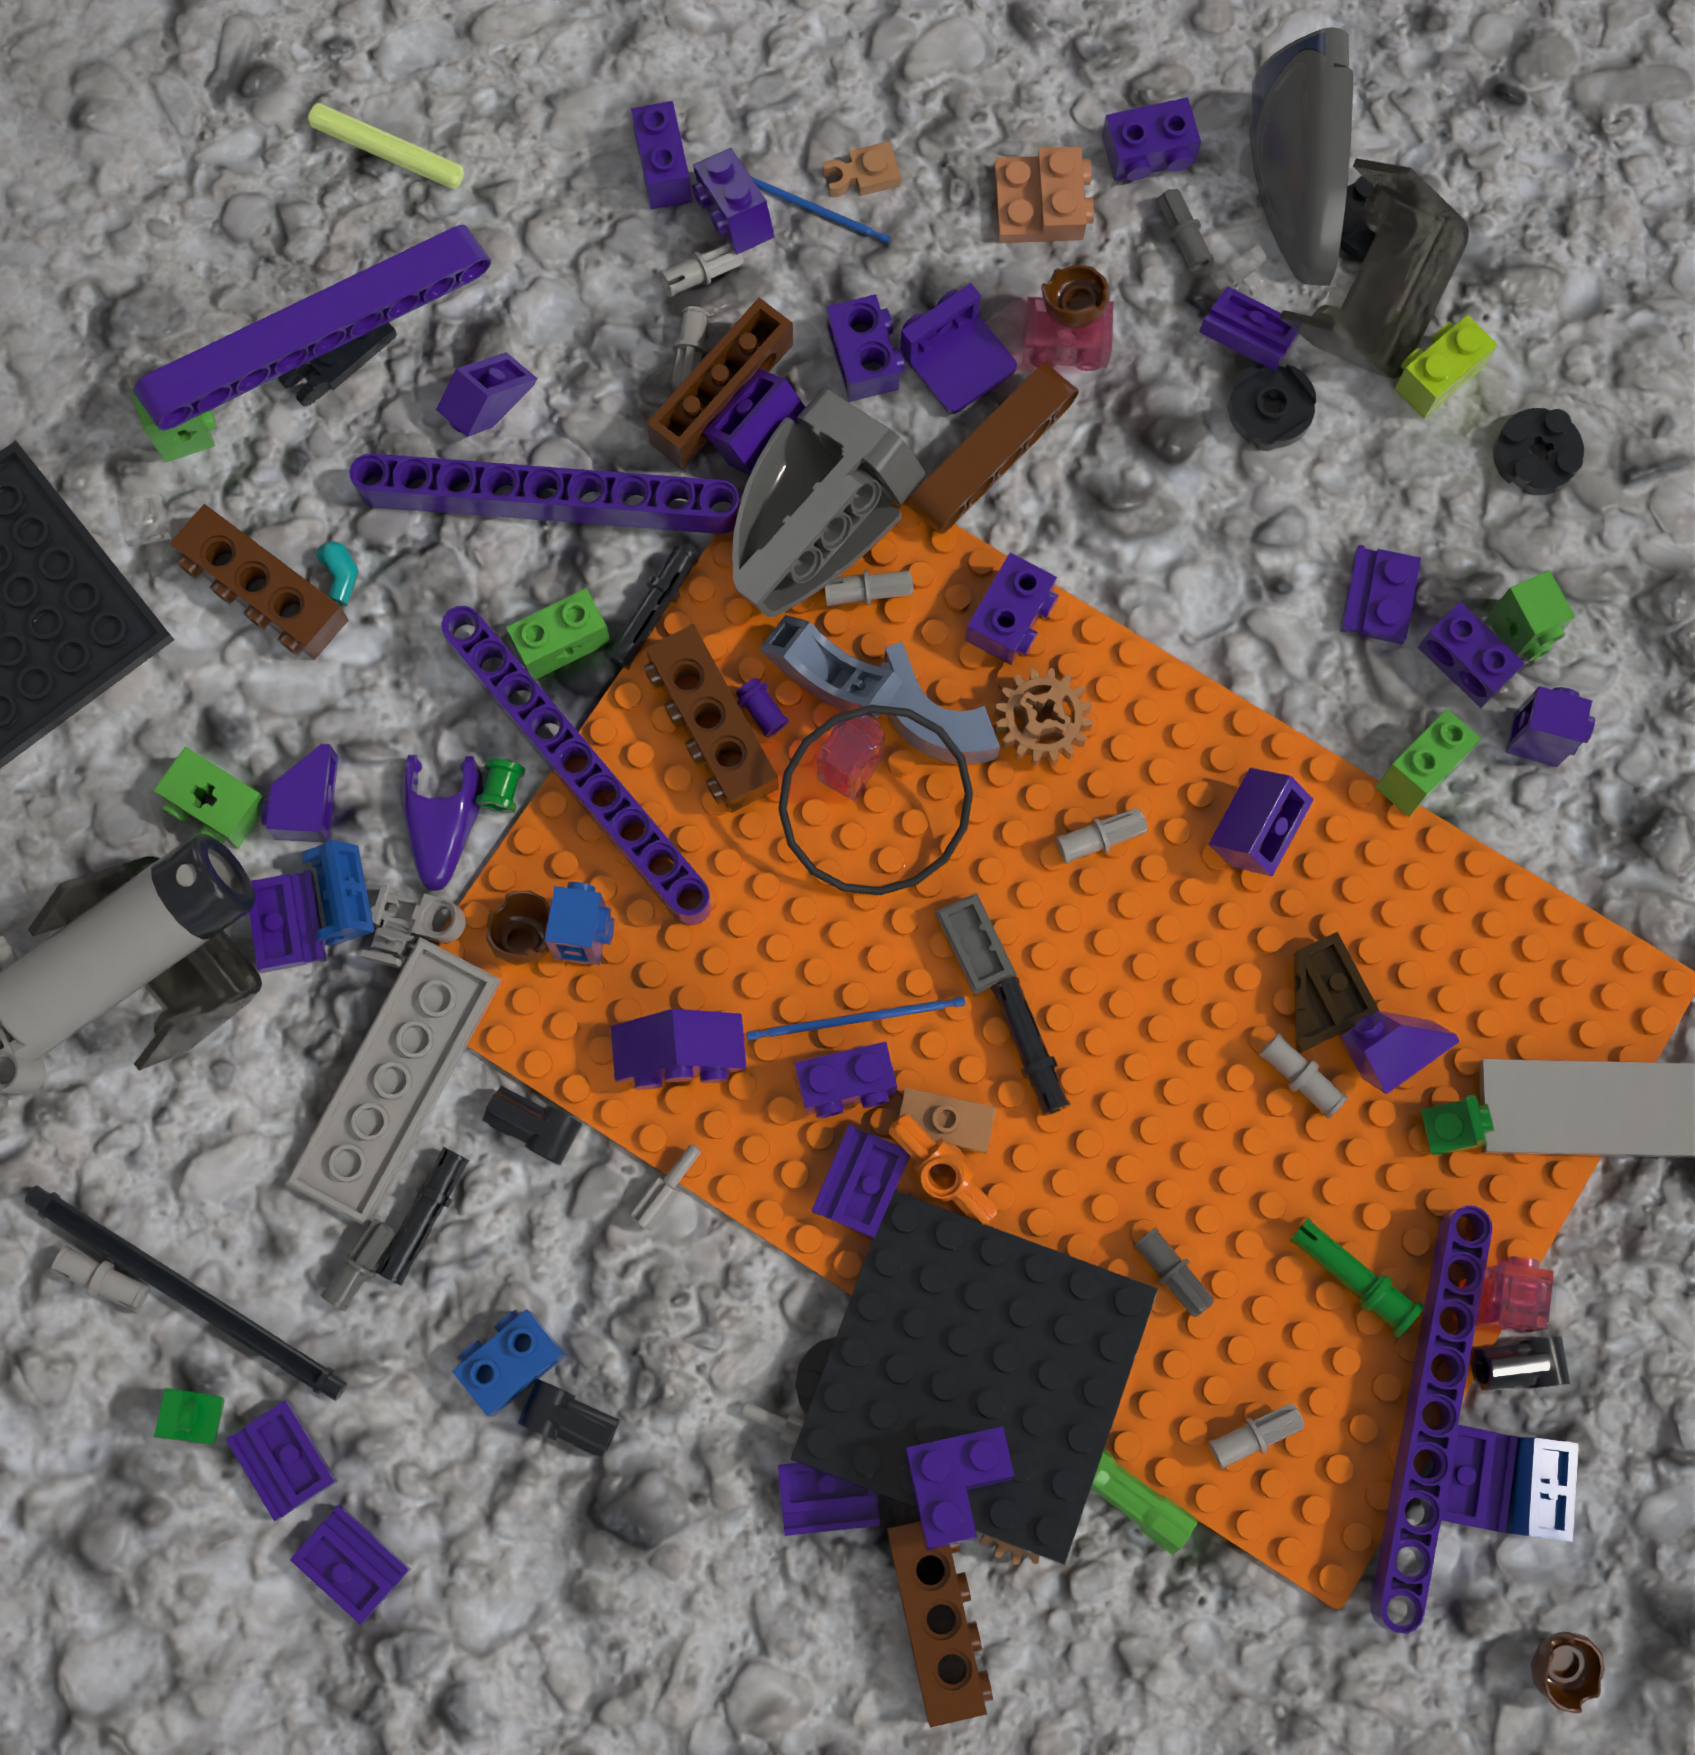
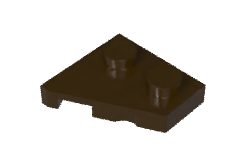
[1294,931,1379,1054]

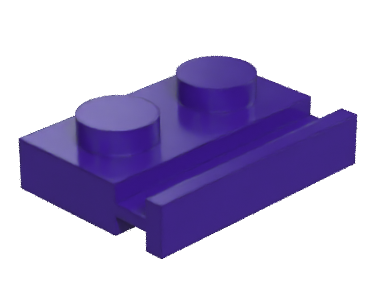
[1199,286,1304,371]
[1340,545,1421,645]
[249,870,327,973]
[812,1125,910,1239]
[225,1400,338,1521]
[1441,1425,1518,1533]
[778,1463,880,1536]
[290,1505,411,1625]

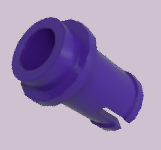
[736,678,789,738]

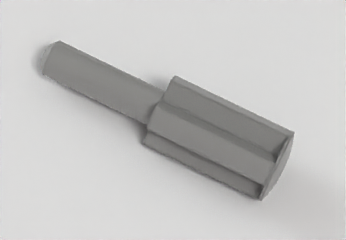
[629,1144,701,1231]
[740,1402,804,1445]

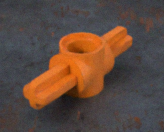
[888,1113,998,1224]

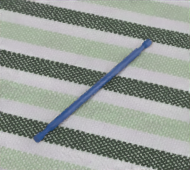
[706,157,891,244]
[747,997,965,1041]

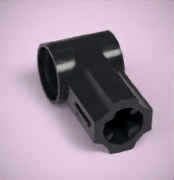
[482,1085,583,1166]
[1471,1336,1570,1391]
[517,1379,620,1458]

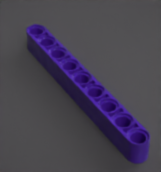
[133,225,491,431]
[349,453,740,534]
[441,606,712,925]
[1370,1206,1492,1634]

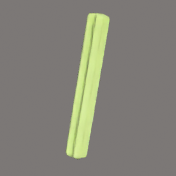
[308,103,464,189]

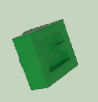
[1421,1094,1494,1157]
[154,1388,225,1444]

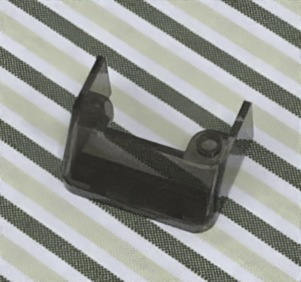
[1279,158,1469,379]
[28,856,262,1071]

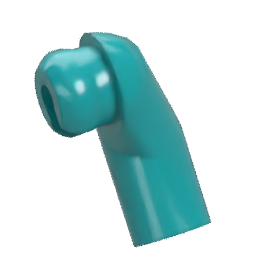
[316,541,359,607]

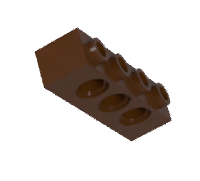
[646,297,793,469]
[170,504,349,660]
[643,624,779,813]
[886,1520,993,1728]

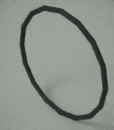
[778,705,973,895]

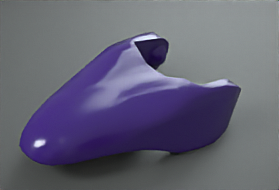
[400,755,483,891]

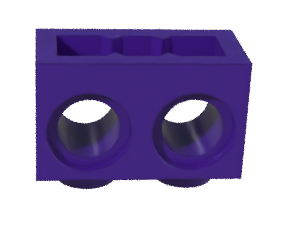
[631,101,692,210]
[826,294,905,402]
[1417,602,1525,708]

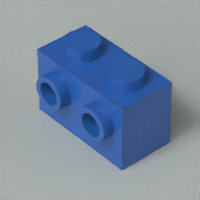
[545,882,615,966]
[452,1309,567,1417]

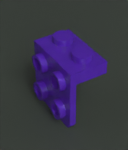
[900,283,1017,414]

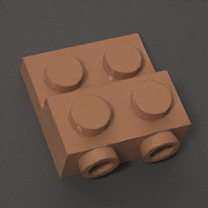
[994,146,1094,243]

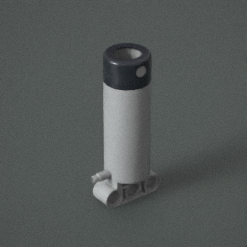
[0,833,256,1094]

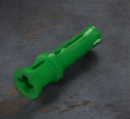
[1289,1217,1424,1338]

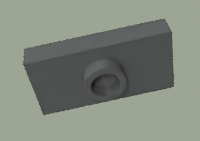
[935,893,1016,996]

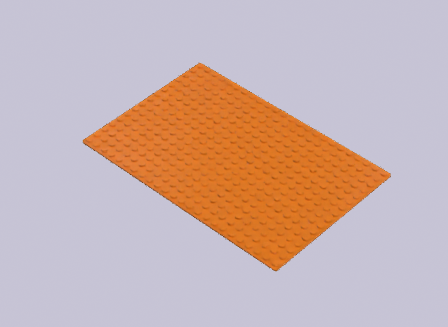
[432,495,1695,1609]

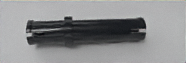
[604,545,699,670]
[991,977,1071,1116]
[375,1147,470,1286]

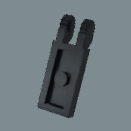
[278,323,397,407]

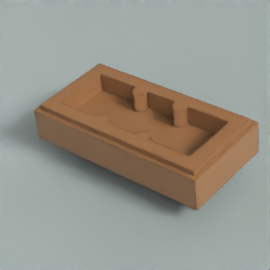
[899,1088,996,1154]

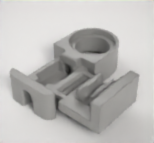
[360,885,466,969]

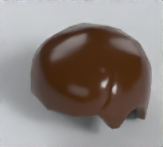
[1041,264,1110,329]
[486,891,550,965]
[1531,1631,1605,1714]

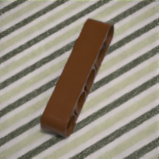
[908,363,1079,534]

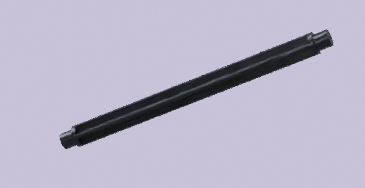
[24,1185,348,1402]

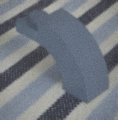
[759,615,904,720]
[879,642,1000,764]

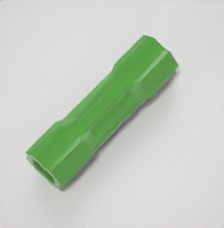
[1090,1449,1198,1556]

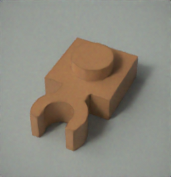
[823,141,901,197]

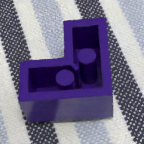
[610,1009,747,1090]
[905,1426,1014,1551]

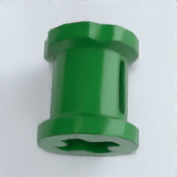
[476,758,526,814]

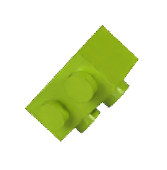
[1394,315,1498,419]

